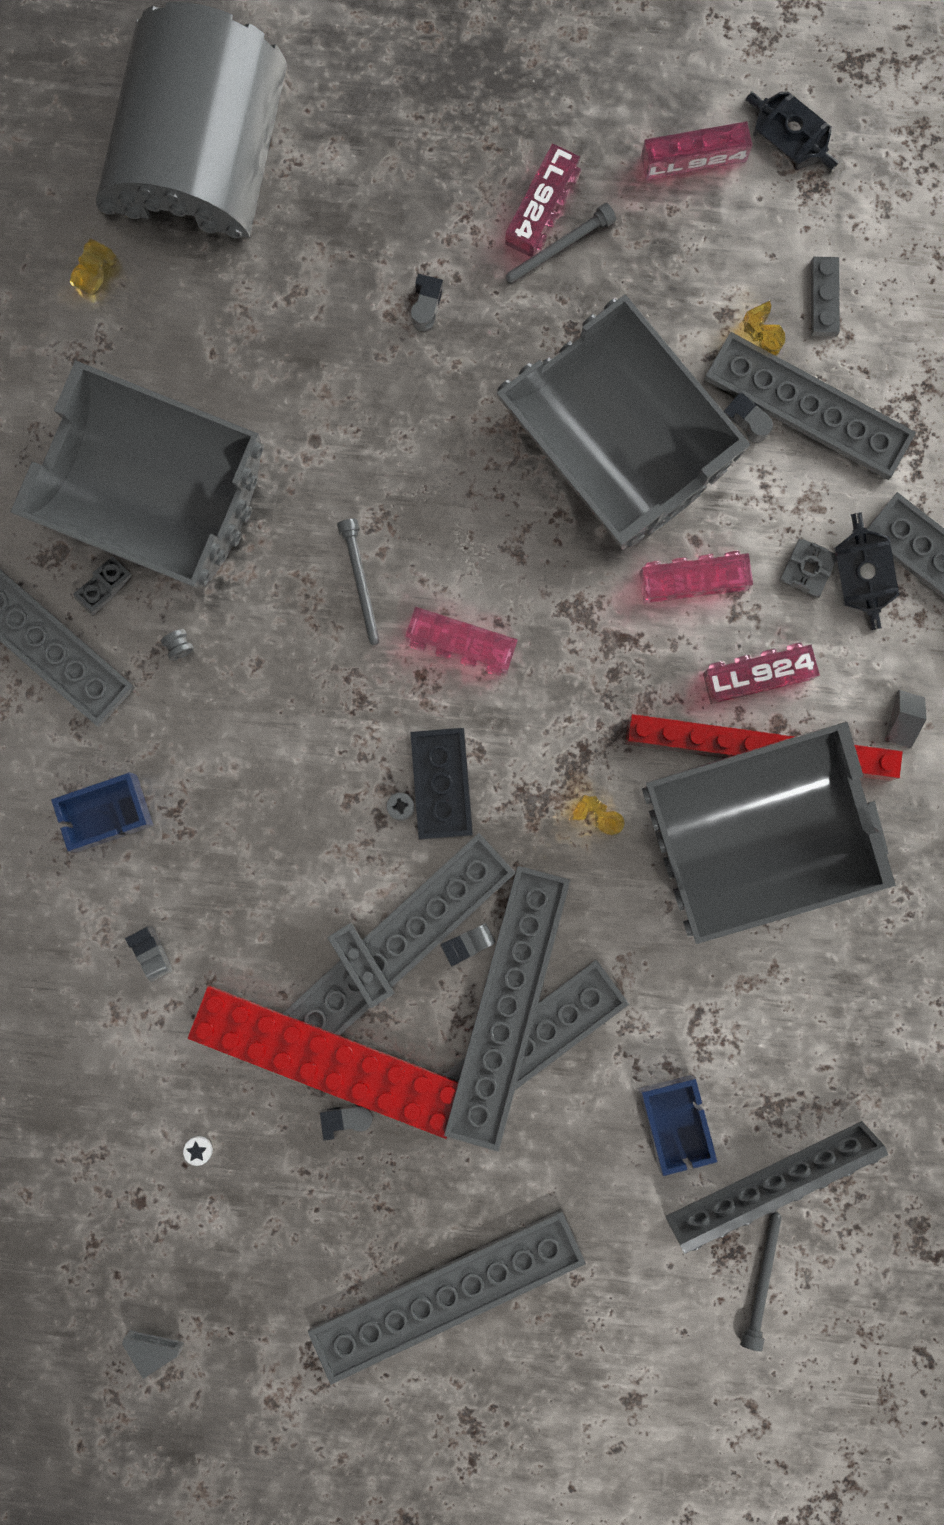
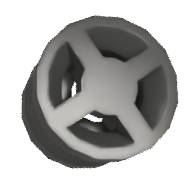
[160,629,194,661]
[387,793,414,821]

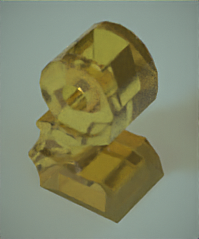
[70,238,118,295]
[743,300,786,356]
[570,795,625,835]

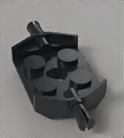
[745,91,839,171]
[834,512,899,630]

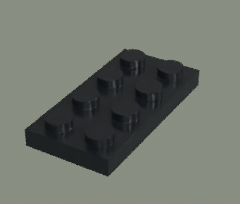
[410,728,473,840]

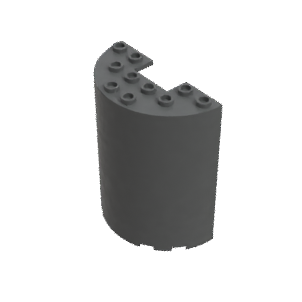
[96,2,287,238]
[497,294,751,549]
[10,360,264,588]
[642,721,896,944]

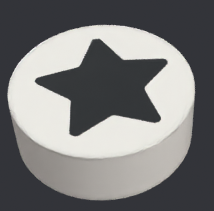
[183,1136,213,1166]

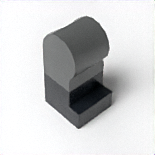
[411,274,444,331]
[723,392,773,443]
[440,923,496,967]
[125,926,172,982]
[320,1105,374,1141]

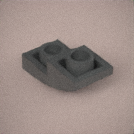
[73,556,131,616]

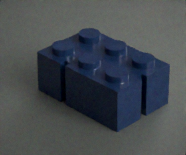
[51,772,154,853]
[638,1075,718,1176]

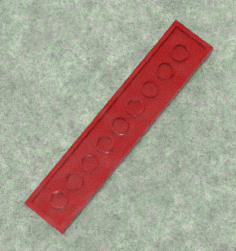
[187,986,459,1139]

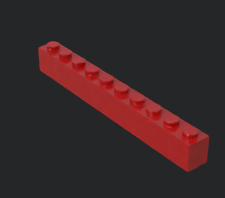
[625,714,903,781]

